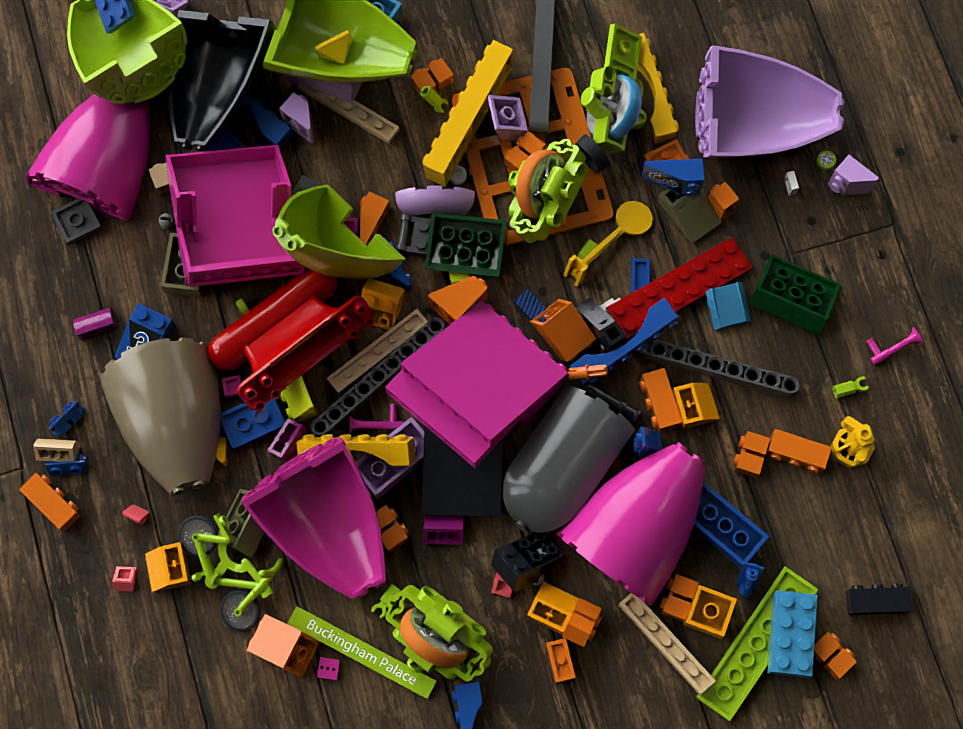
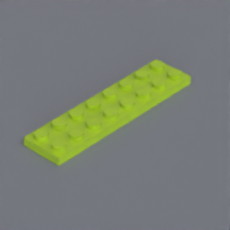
[696,566,818,721]

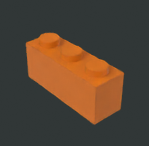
[639,368,682,432]
[766,429,832,474]
[19,473,81,532]

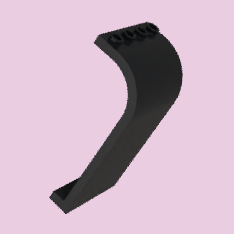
[422,426,503,516]

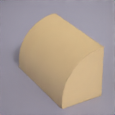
[33,438,80,462]

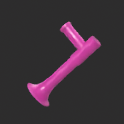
[866,327,923,366]
[349,404,403,434]

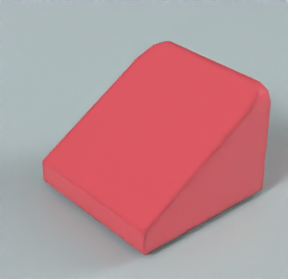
[122,505,150,525]
[113,566,136,592]
[491,573,512,598]

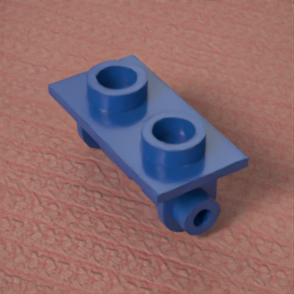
[48,401,86,438]
[45,454,88,477]
[736,562,764,597]

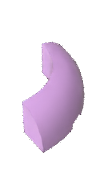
[395,186,475,216]

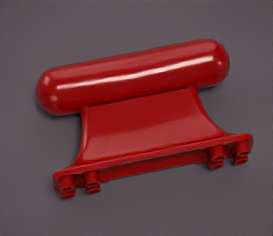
[207,267,374,411]

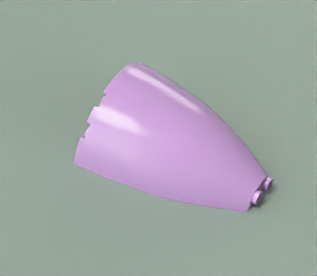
[695,45,844,158]

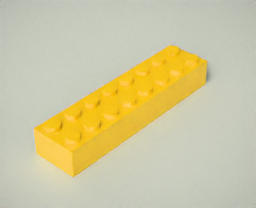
[422,40,514,187]

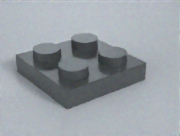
[51,199,102,245]

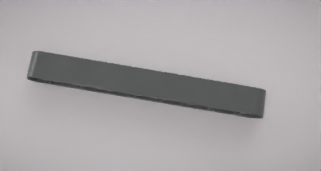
[529,0,555,133]
[311,317,445,437]
[632,340,799,398]

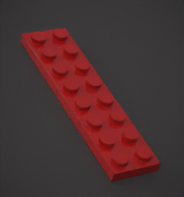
[605,237,753,341]

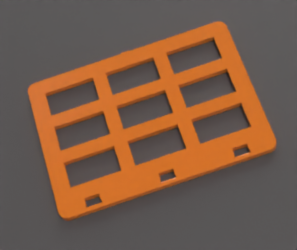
[452,68,613,246]

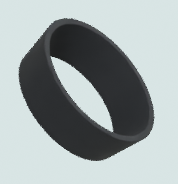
[575,134,610,173]

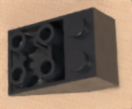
[491,532,565,592]

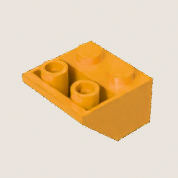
[361,278,405,330]
[672,383,720,429]
[145,542,192,593]
[527,581,580,635]

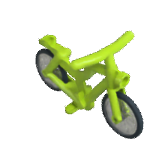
[178,513,285,631]

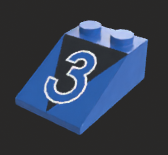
[642,158,704,196]
[114,303,176,359]

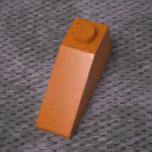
[360,191,390,246]

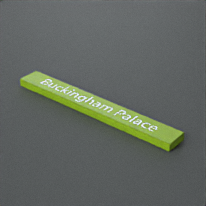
[287,606,437,699]

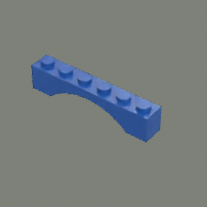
[570,298,681,385]
[452,682,482,729]

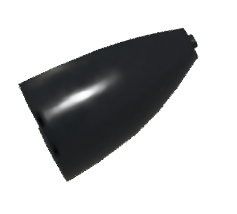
[168,10,278,152]

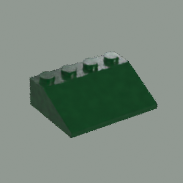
[425,213,509,277]
[749,254,841,335]

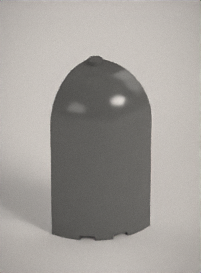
[503,385,635,533]

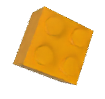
[683,585,737,639]

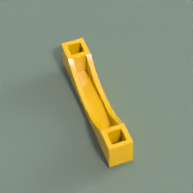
[622,33,679,144]
[296,434,416,466]

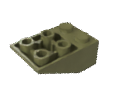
[658,189,722,244]

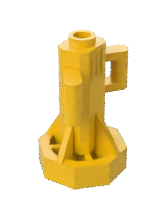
[831,416,875,469]

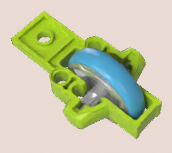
[581,23,647,154]

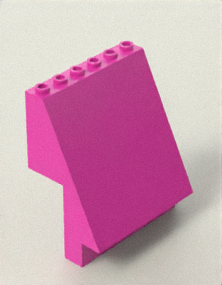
[166,145,305,287]
[385,301,568,468]

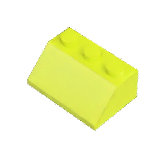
[280,376,317,423]

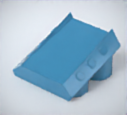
[706,282,751,331]

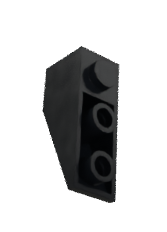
[575,297,626,353]

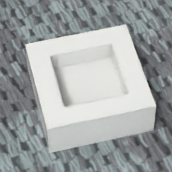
[784,171,799,196]

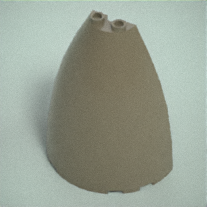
[100,338,221,496]

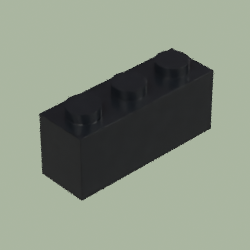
[846,584,912,615]

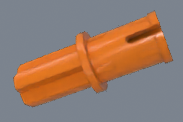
[568,364,608,380]

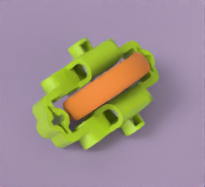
[508,139,588,243]
[385,585,493,681]

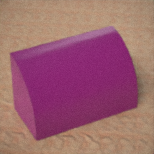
[73,307,117,341]
[267,418,311,463]
[423,515,464,545]

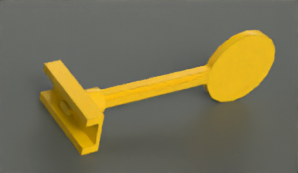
[563,201,653,287]

